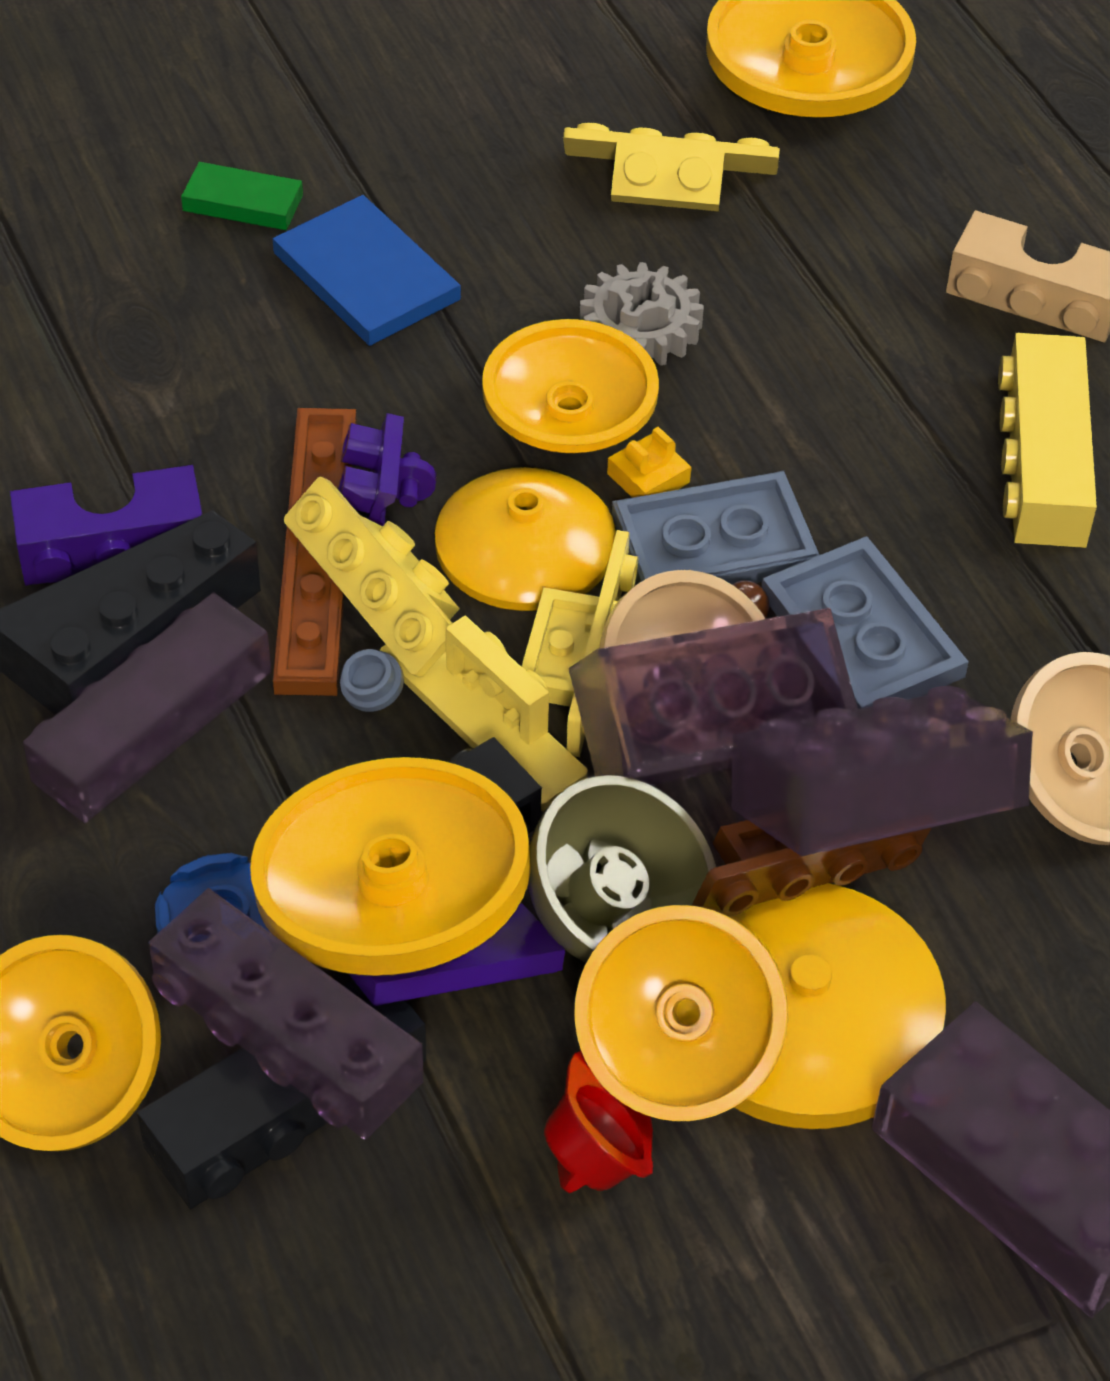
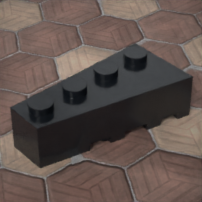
[0,510,261,733]

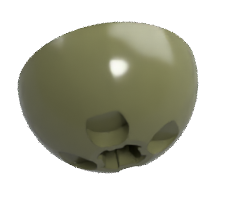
[528,775,716,963]

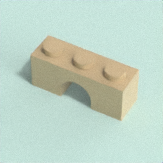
[946,210,1110,343]

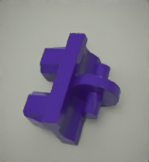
[338,413,436,526]

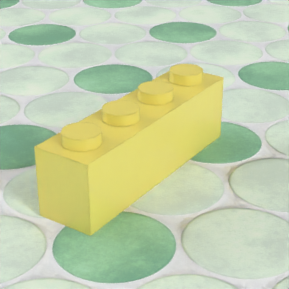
[998,333,1097,548]

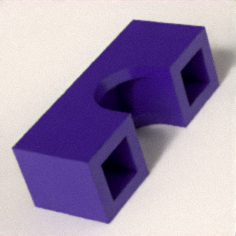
[10,465,202,586]

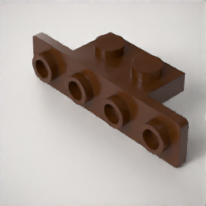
[691,799,935,917]

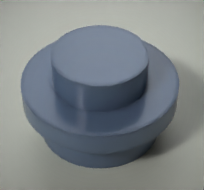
[340,649,404,712]

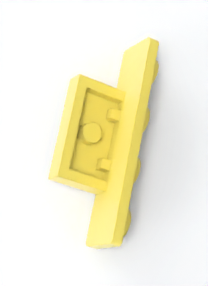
[563,123,780,211]
[284,477,460,677]
[522,530,639,757]
[380,615,588,811]

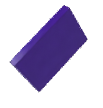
[348,902,565,1006]

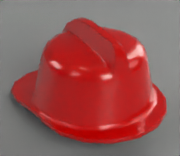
[544,1051,653,1193]

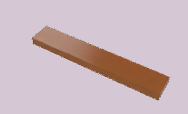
[273,408,357,696]

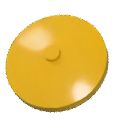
[706,0,916,117]
[250,757,531,976]
[677,883,946,1129]

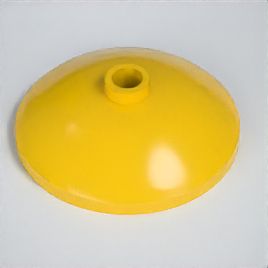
[482,319,659,454]
[435,467,616,611]
[575,905,789,1121]
[0,935,161,1151]

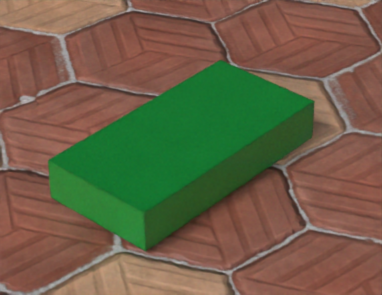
[181,162,303,230]

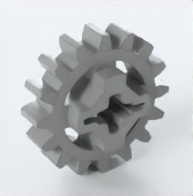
[580,262,704,366]

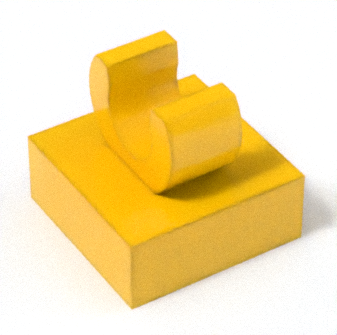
[607,427,691,498]

